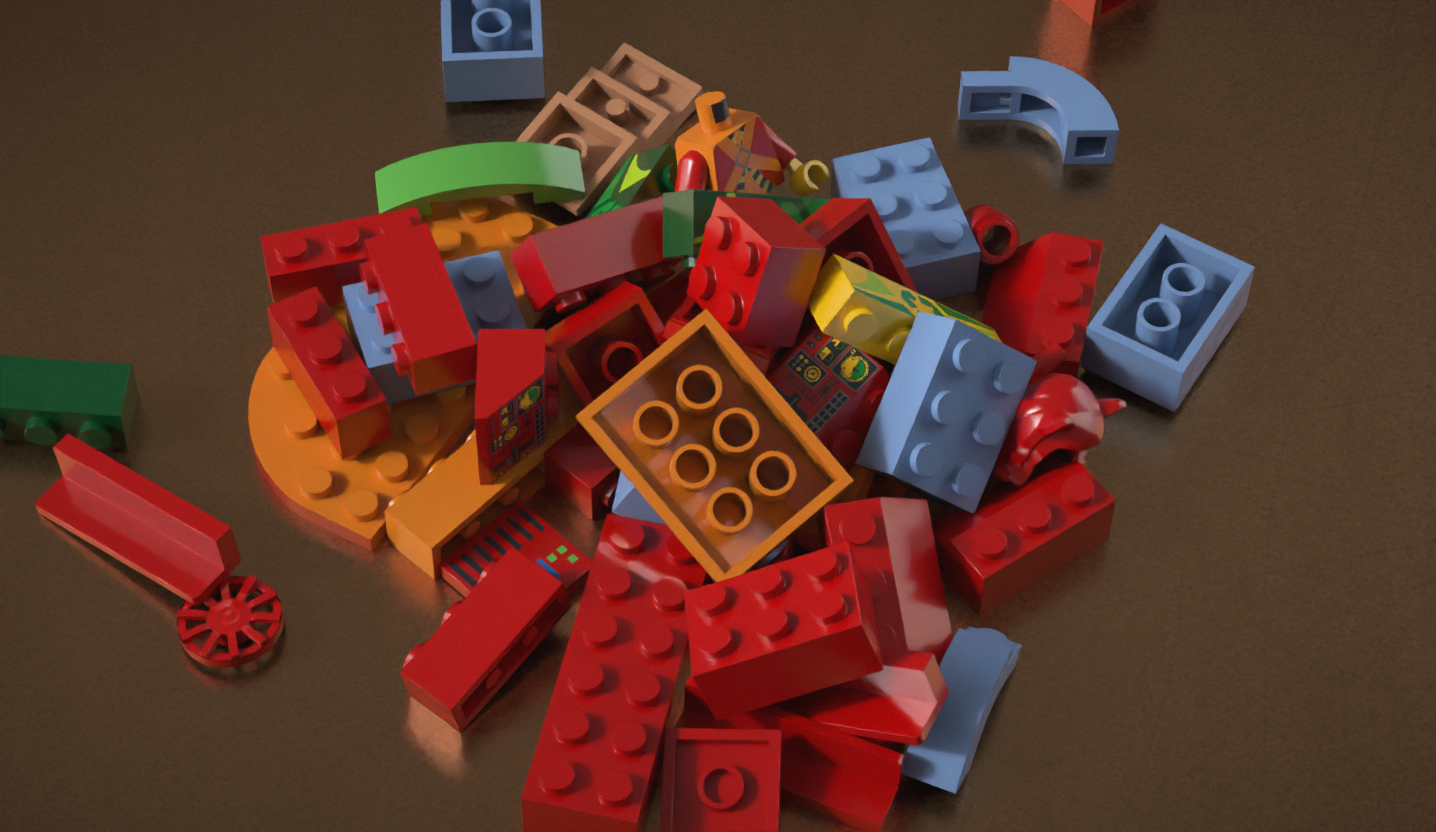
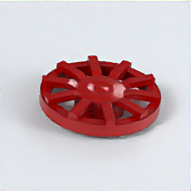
[177,575,284,668]

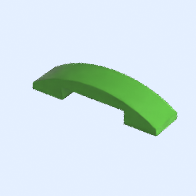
[375,142,585,216]

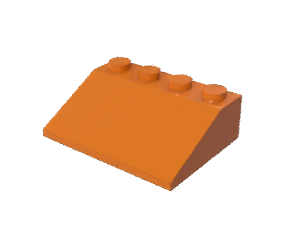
[576,309,854,582]

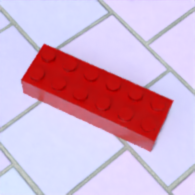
[521,513,713,832]

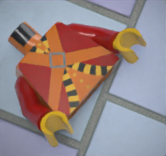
[675,91,830,196]

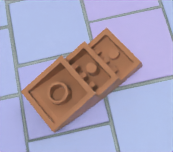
[515,42,704,216]

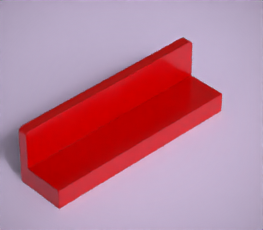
[35,434,242,605]
[771,646,950,745]
[674,675,905,832]

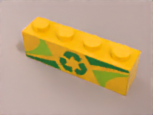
[807,253,1002,365]

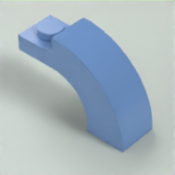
[958,56,1119,164]
[903,626,1022,793]

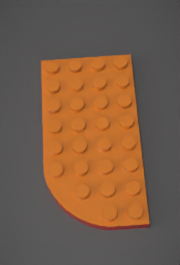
[248,196,559,552]

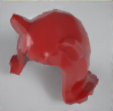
[992,373,1127,488]

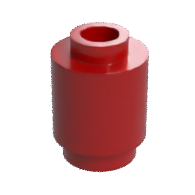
[964,204,1020,264]

